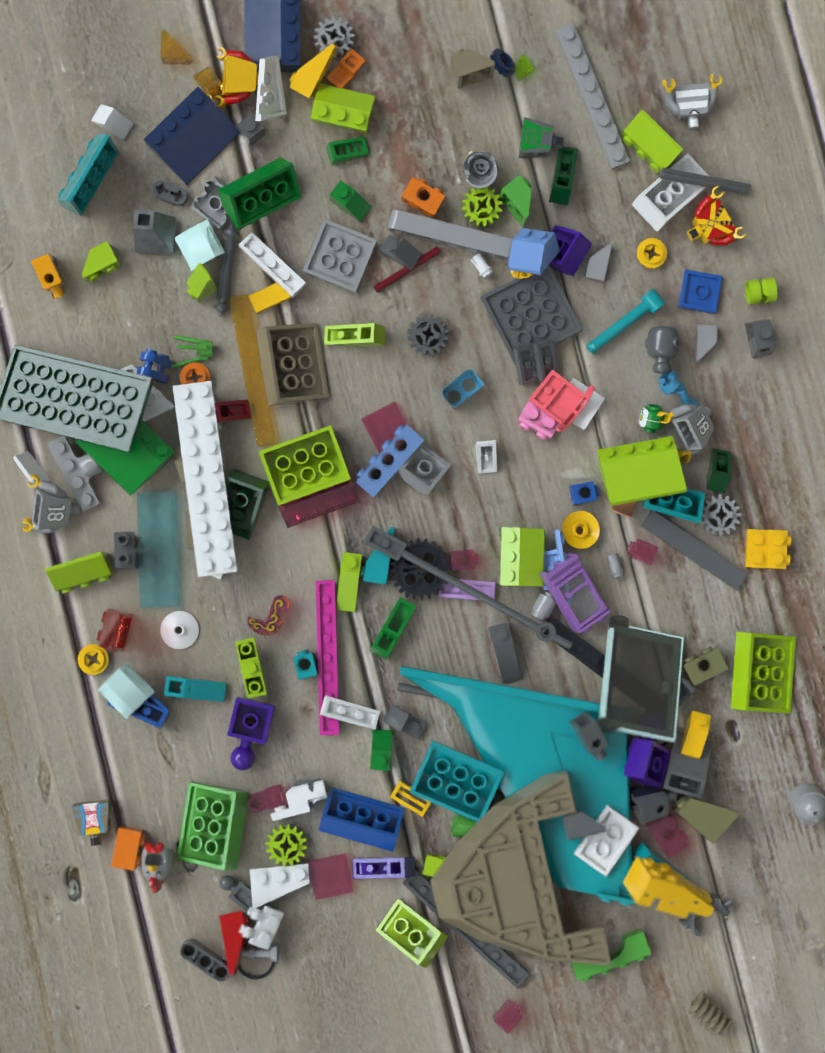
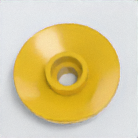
[562,511,600,549]

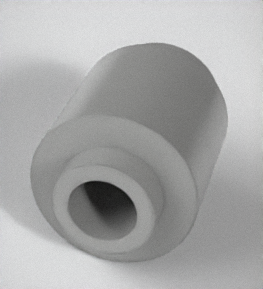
[531,592,557,622]

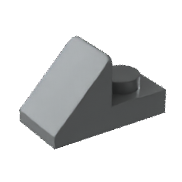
[379,234,422,270]
[384,705,426,739]

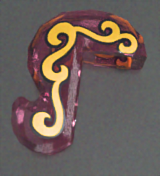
[247,595,291,635]

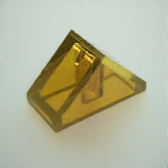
[161,29,192,65]
[193,67,223,100]

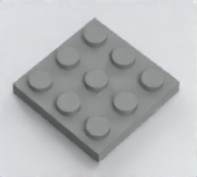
[303,219,377,294]

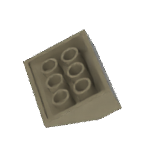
[256,323,329,406]

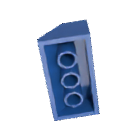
[318,787,405,852]

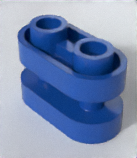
[136,349,172,384]

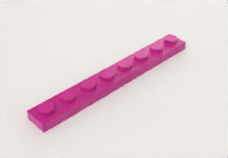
[316,580,339,735]

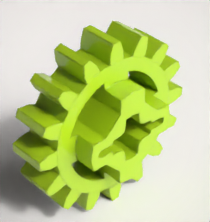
[461,187,503,228]
[265,823,308,867]

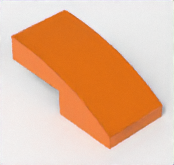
[326,48,366,89]

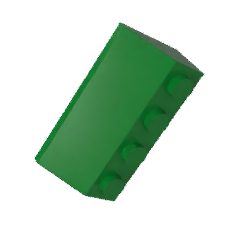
[218,157,301,230]

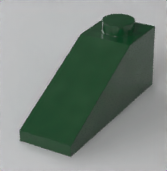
[549,146,578,206]

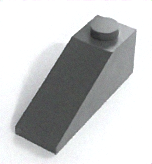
[488,622,521,683]

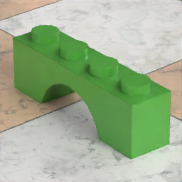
[571,928,651,981]

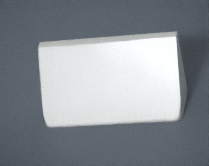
[13,452,50,489]

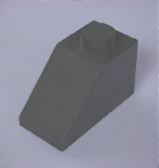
[562,809,607,841]

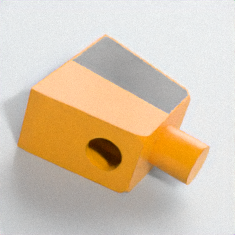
[31,254,65,300]

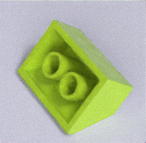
[310,83,376,134]
[621,109,683,174]
[500,527,545,587]
[45,551,114,594]

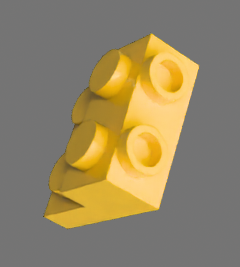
[745,529,791,569]

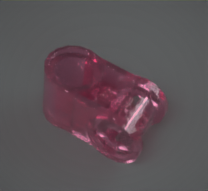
[248,784,286,812]

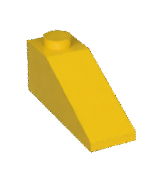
[290,44,338,99]

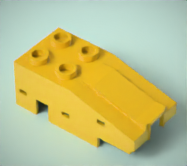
[623,856,714,918]

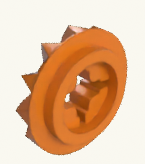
[180,362,210,385]

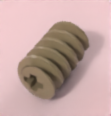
[688,992,732,1036]

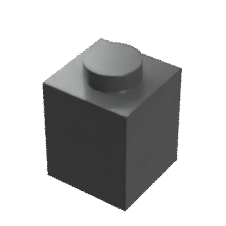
[237,114,266,146]

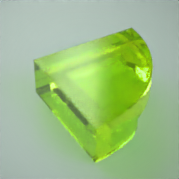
[515,54,535,81]

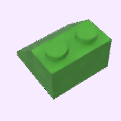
[499,175,532,227]

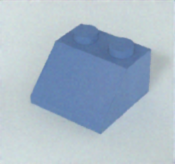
[508,228,560,275]

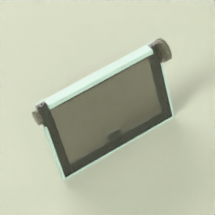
[598,615,684,742]

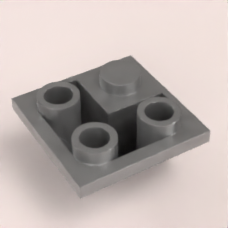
[133,210,176,255]

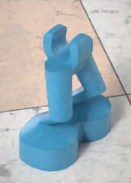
[658,369,698,406]

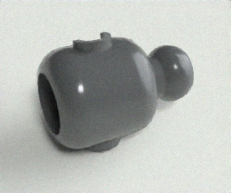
[645,326,679,374]

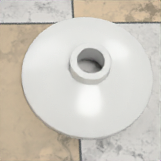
[160,611,199,649]

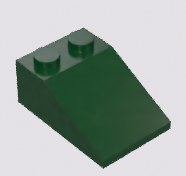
[225,469,270,540]

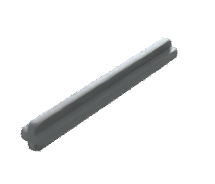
[660,168,750,195]

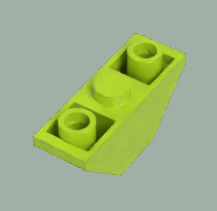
[235,637,267,699]

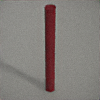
[373,246,441,293]

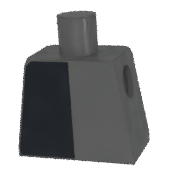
[745,319,776,359]
[630,786,677,824]

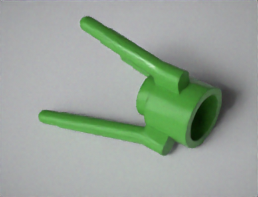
[171,335,212,368]

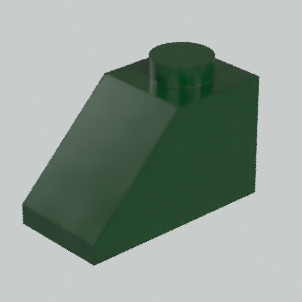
[706,448,732,493]

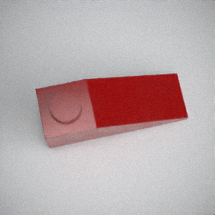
[219,911,250,976]

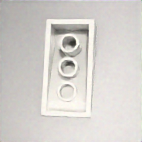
[631,153,709,232]

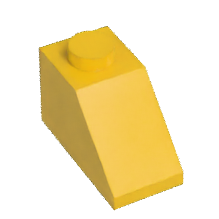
[681,710,711,759]

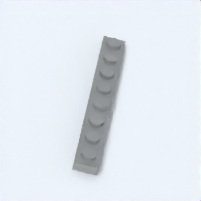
[555,23,630,170]

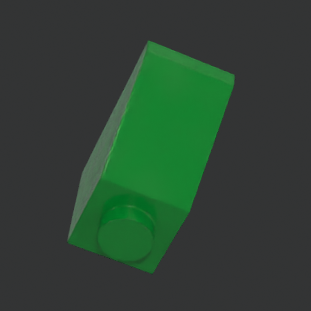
[329,180,372,222]
[370,729,392,771]

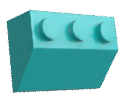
[641,488,705,523]

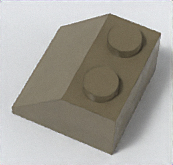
[450,49,495,89]

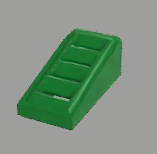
[326,136,369,165]

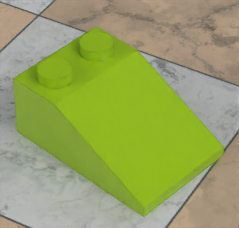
[375,899,448,968]

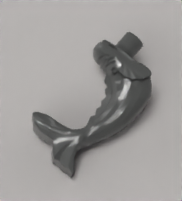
[679,894,734,937]

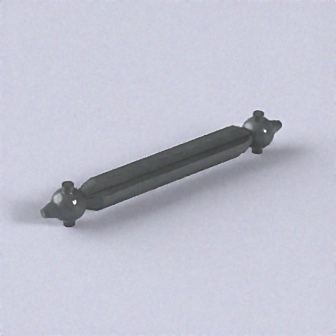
[214,223,239,317]

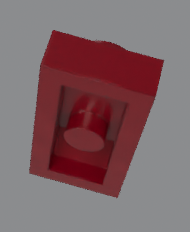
[214,399,252,424]

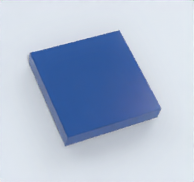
[678,269,723,314]

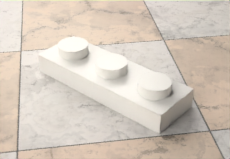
[320,696,380,730]

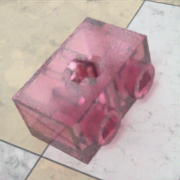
[645,813,688,859]

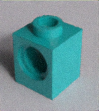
[293,650,318,680]

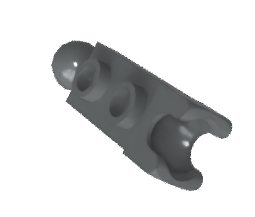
[219,875,278,921]

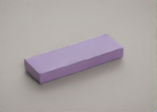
[437,579,496,600]

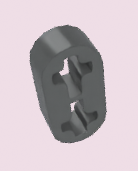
[152,180,188,206]

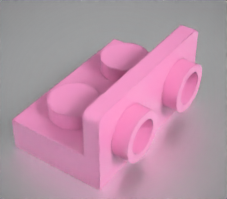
[517,401,559,441]

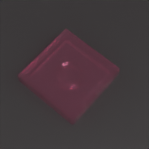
[361,401,406,453]
[308,853,353,900]

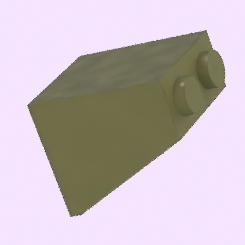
[672,795,739,844]

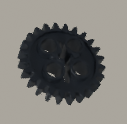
[389,538,452,601]

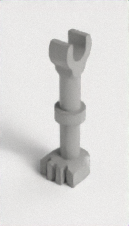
[222,943,280,962]

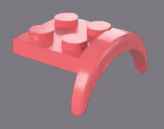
[529,369,595,432]

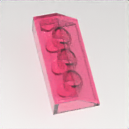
[279,463,360,528]

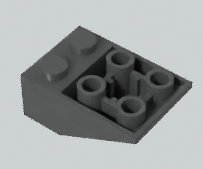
[663,731,713,799]

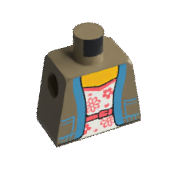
[72,799,112,846]

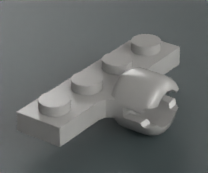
[47,436,103,512]

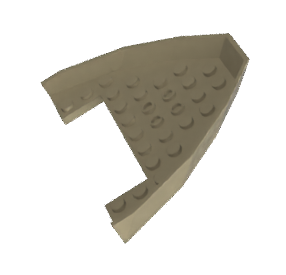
[430,770,611,966]

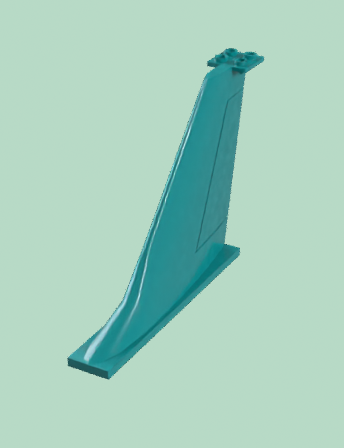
[399,666,637,906]

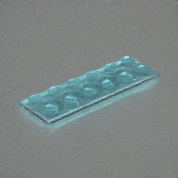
[137,492,179,608]

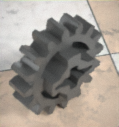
[408,314,449,356]

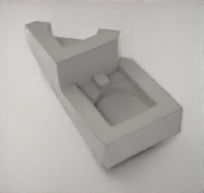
[585,244,612,281]
[695,324,717,362]

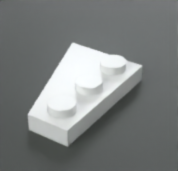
[255,56,287,121]
[249,864,310,908]

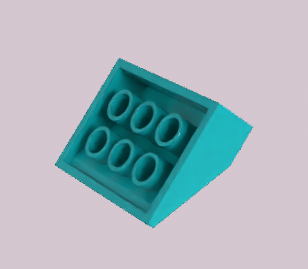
[58,134,119,216]
[410,740,504,822]

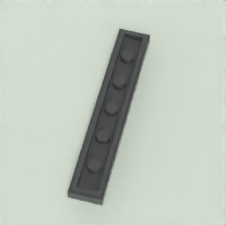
[641,510,748,590]

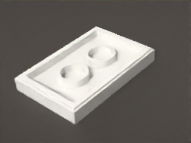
[574,805,639,877]

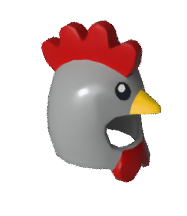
[142,842,173,893]

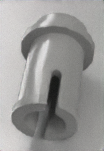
[606,553,625,579]

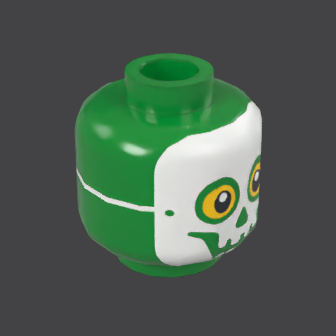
[639,404,665,433]

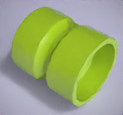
[745,277,777,305]

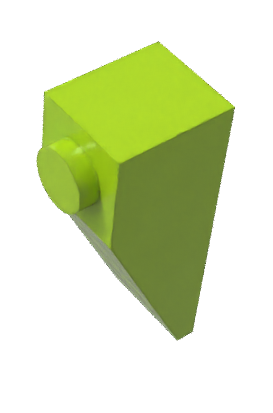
[186,263,218,302]
[324,323,386,347]
[336,552,362,612]

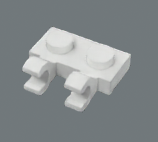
[239,906,284,950]

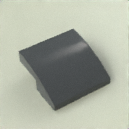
[513,339,559,386]

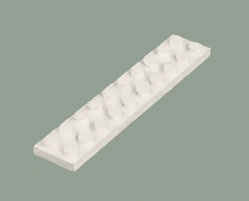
[173,381,237,577]

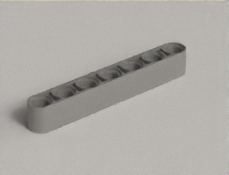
[387,210,513,261]

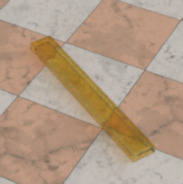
[229,294,276,447]

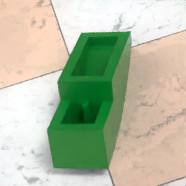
[370,597,416,660]

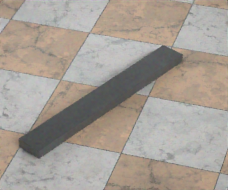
[403,869,531,989]

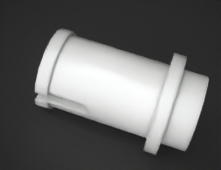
[470,253,493,278]

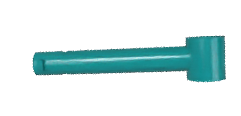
[586,288,666,354]

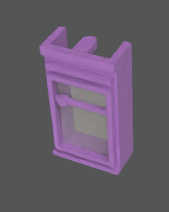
[539,553,611,633]

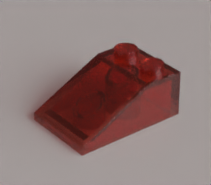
[96,608,133,652]

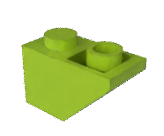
[82,241,120,282]

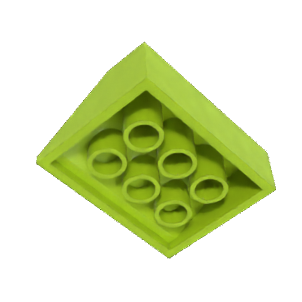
[258,425,351,506]
[597,436,687,506]
[731,632,796,713]

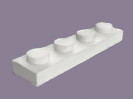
[238,232,306,298]

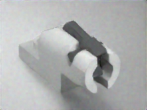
[270,779,327,821]

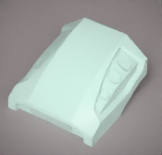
[175,219,225,271]
[98,663,155,719]

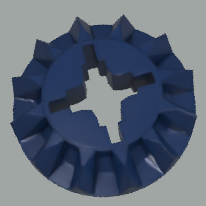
[490,49,515,78]

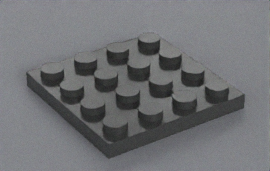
[480,265,583,365]

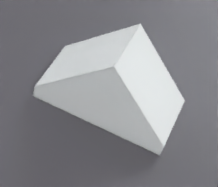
[91,105,134,140]
[475,440,497,474]

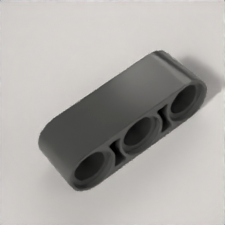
[180,939,230,982]

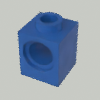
[569,481,599,505]

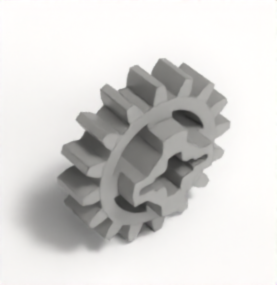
[313,16,355,59]
[700,494,742,536]

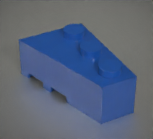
[107,695,170,730]

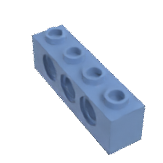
[355,424,424,498]

